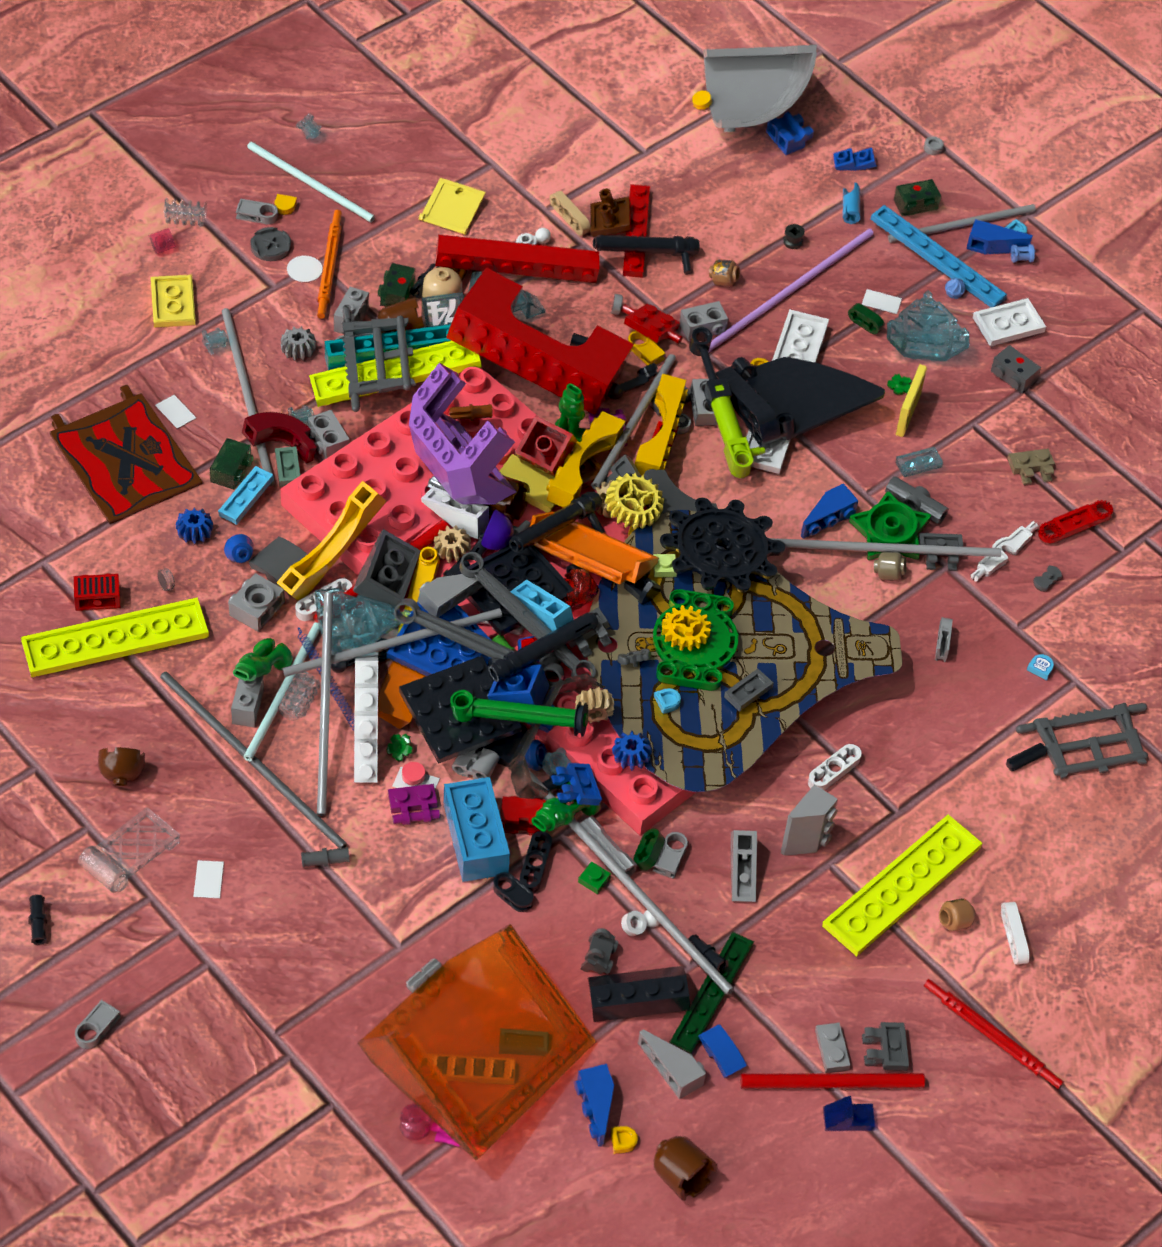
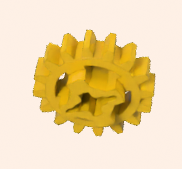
[662,605,711,651]

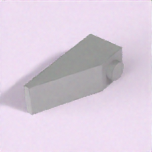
[418,574,484,617]
[730,830,757,902]
[638,1030,706,1099]

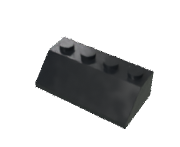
[588,966,690,1022]

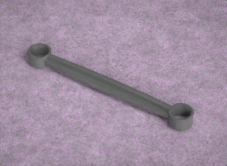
[459,552,596,686]
[394,598,564,689]

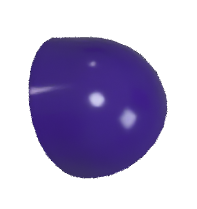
[481,509,514,550]

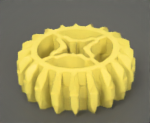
[605,473,664,529]

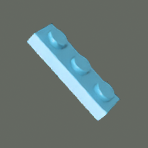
[218,466,274,525]

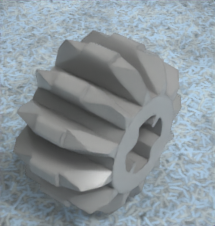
[281,326,316,361]

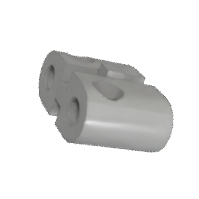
[452,748,500,779]

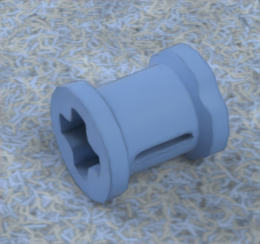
[1011,244,1035,263]

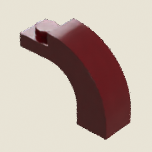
[242,412,317,464]

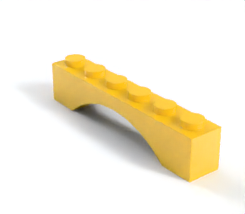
[635,374,688,476]
[546,411,626,508]
[277,481,387,601]

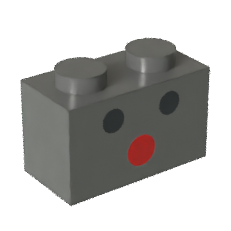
[991,345,1041,394]

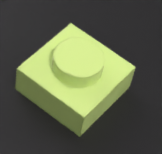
[653,554,677,577]

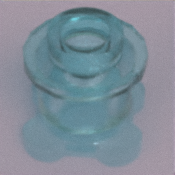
[296,114,321,139]
[202,327,228,355]
[288,405,314,425]
[542,748,571,775]

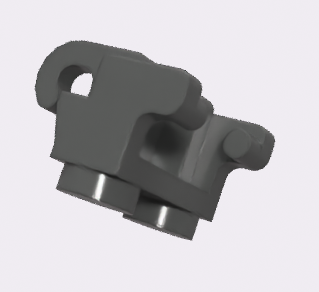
[580,928,619,974]

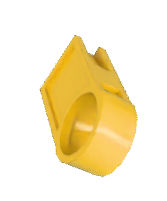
[628,331,666,365]

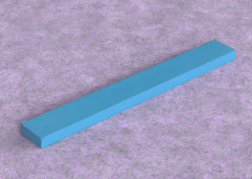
[871,205,1007,308]

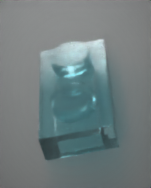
[895,447,943,477]

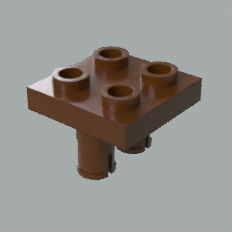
[590,188,631,237]

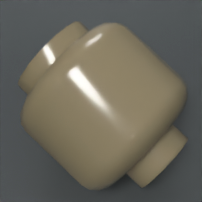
[874,552,907,580]

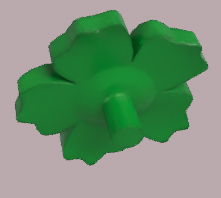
[887,374,912,395]
[386,734,414,761]

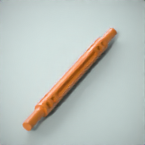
[317,210,342,319]

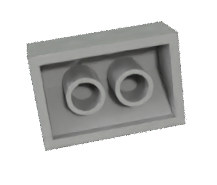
[780,784,838,856]

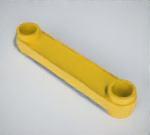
[398,547,440,633]

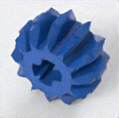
[176,507,213,545]
[612,730,652,771]

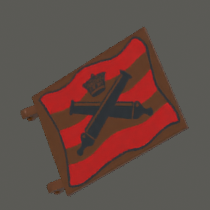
[50,385,202,524]

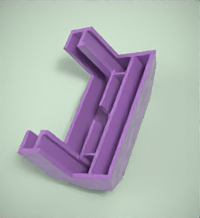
[409,363,516,504]

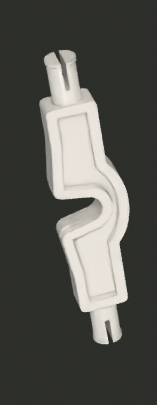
[971,521,1039,582]

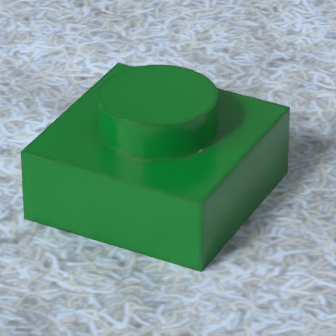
[578,862,611,894]

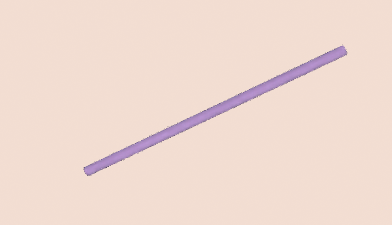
[709,229,874,352]

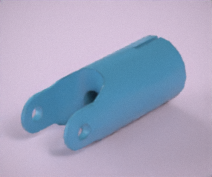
[843,182,860,224]

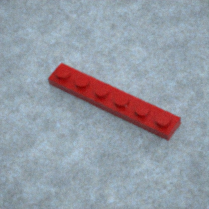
[623,184,650,278]

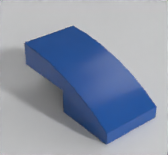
[698,1024,747,1078]

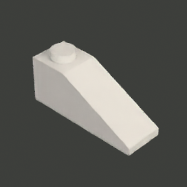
[421,487,489,539]

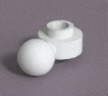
[516,228,551,245]
[621,910,660,936]

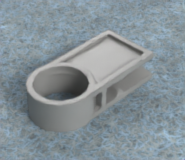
[236,198,278,225]
[935,617,953,662]
[653,832,688,879]
[75,1000,121,1049]

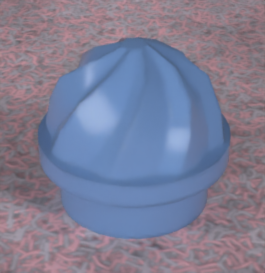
[945,278,965,299]

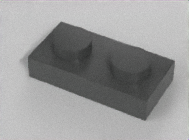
[724,669,773,711]

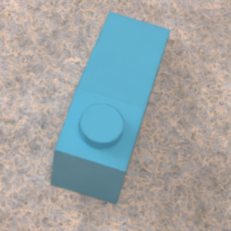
[510,579,574,631]

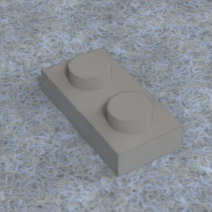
[815,1023,850,1073]

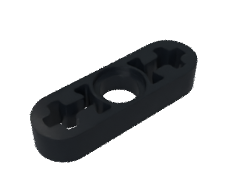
[519,831,552,893]

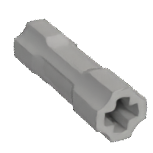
[581,817,637,876]

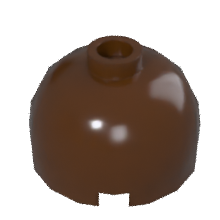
[98,747,145,786]

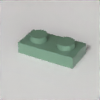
[275,446,300,487]

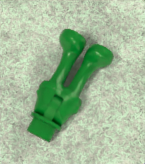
[554,384,586,443]
[233,638,293,681]
[532,782,601,832]

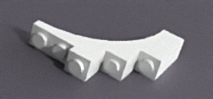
[354,652,378,783]

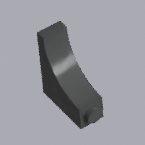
[644,469,718,514]

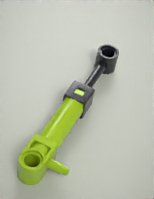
[689,327,766,478]

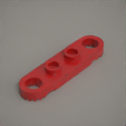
[1038,500,1113,543]

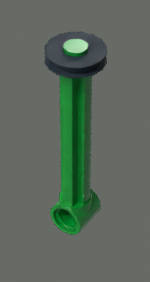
[450,690,588,737]

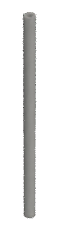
[888,204,1036,243]

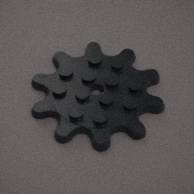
[660,498,786,593]

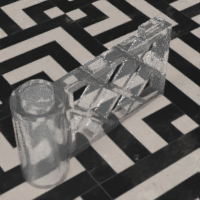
[78,807,180,893]

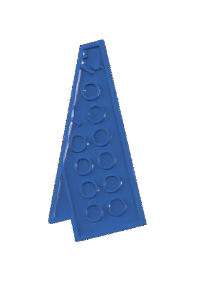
[386,601,555,733]

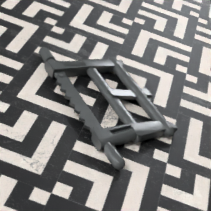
[342,307,416,412]
[1016,703,1148,780]

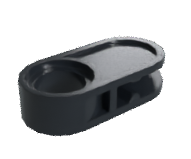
[493,872,534,912]

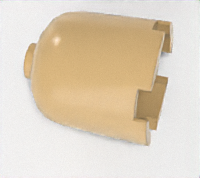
[421,267,462,320]

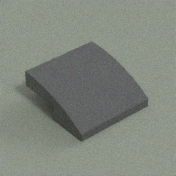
[248,536,308,586]

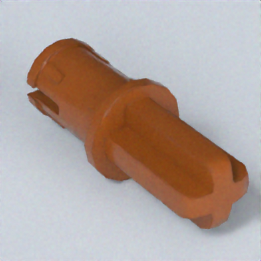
[449,404,493,421]

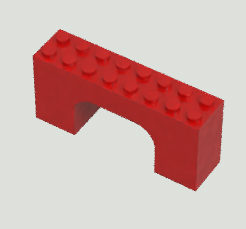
[446,267,634,415]

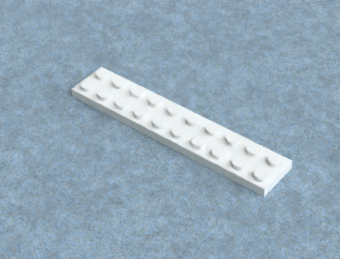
[739,309,829,474]

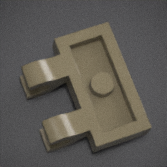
[1007,449,1055,485]

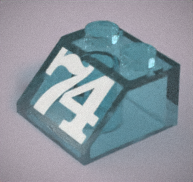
[421,292,464,328]

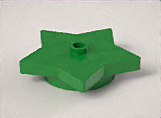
[849,491,931,560]

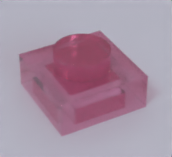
[148,228,176,254]

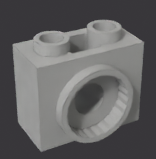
[228,573,285,632]

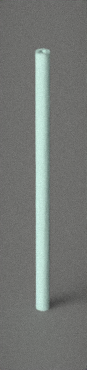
[248,142,375,222]
[244,623,322,761]

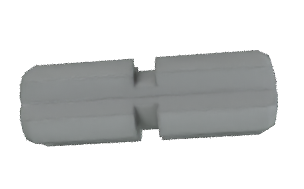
[406,958,442,993]

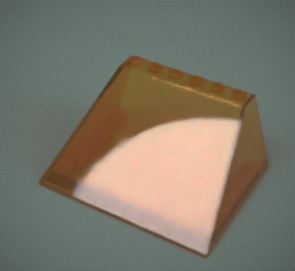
[358,924,596,1160]

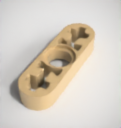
[550,191,591,236]

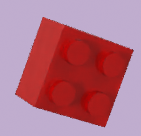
[515,416,577,477]

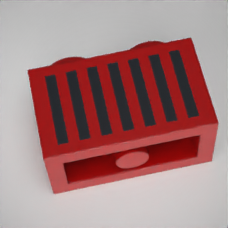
[73,573,121,611]

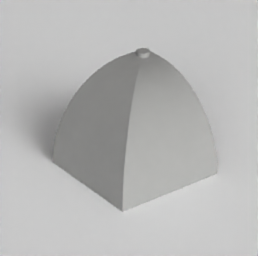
[704,45,817,132]

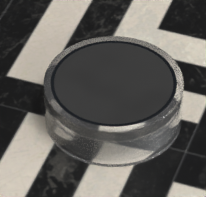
[157,568,175,591]

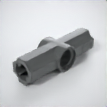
[885,476,949,524]

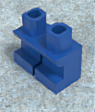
[766,111,814,155]

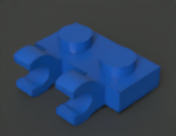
[551,763,602,805]

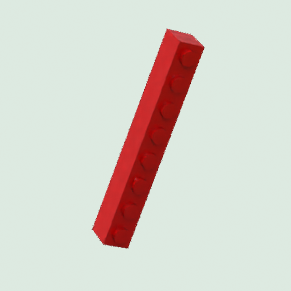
[435,234,600,283]

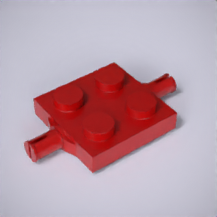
[621,303,683,344]

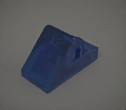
[823,1096,875,1131]

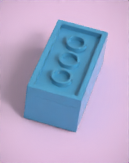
[443,777,510,882]

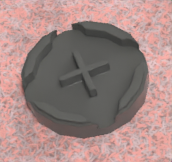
[250,227,291,261]

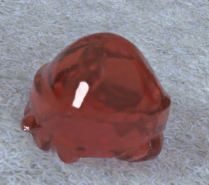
[564,569,599,609]

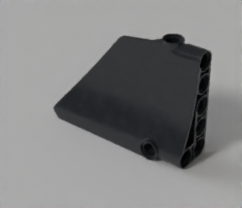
[715,357,885,447]

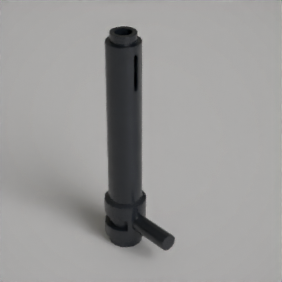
[592,235,700,275]
[509,491,605,552]
[488,613,599,682]

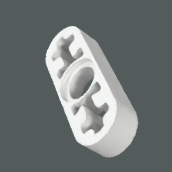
[295,578,352,621]
[808,744,862,791]
[1001,902,1029,965]

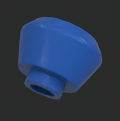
[224,534,254,563]
[518,740,547,771]

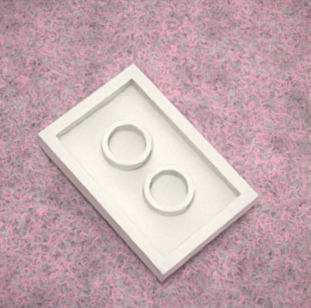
[973,298,1046,346]

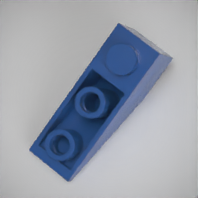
[966,219,1033,254]
[801,483,858,539]
[574,1064,614,1147]

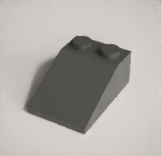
[353,529,420,612]

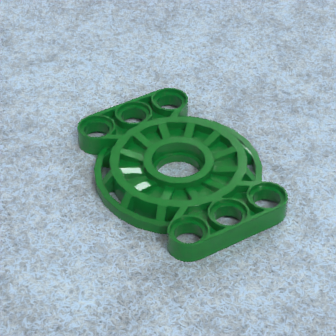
[653,589,738,691]

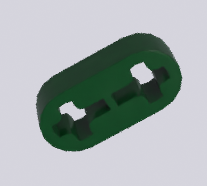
[848,303,885,334]
[633,828,665,871]

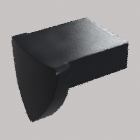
[624,575,661,605]

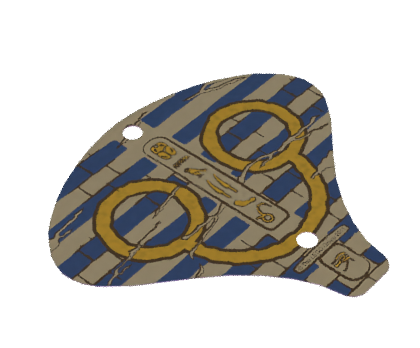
[586,510,902,792]

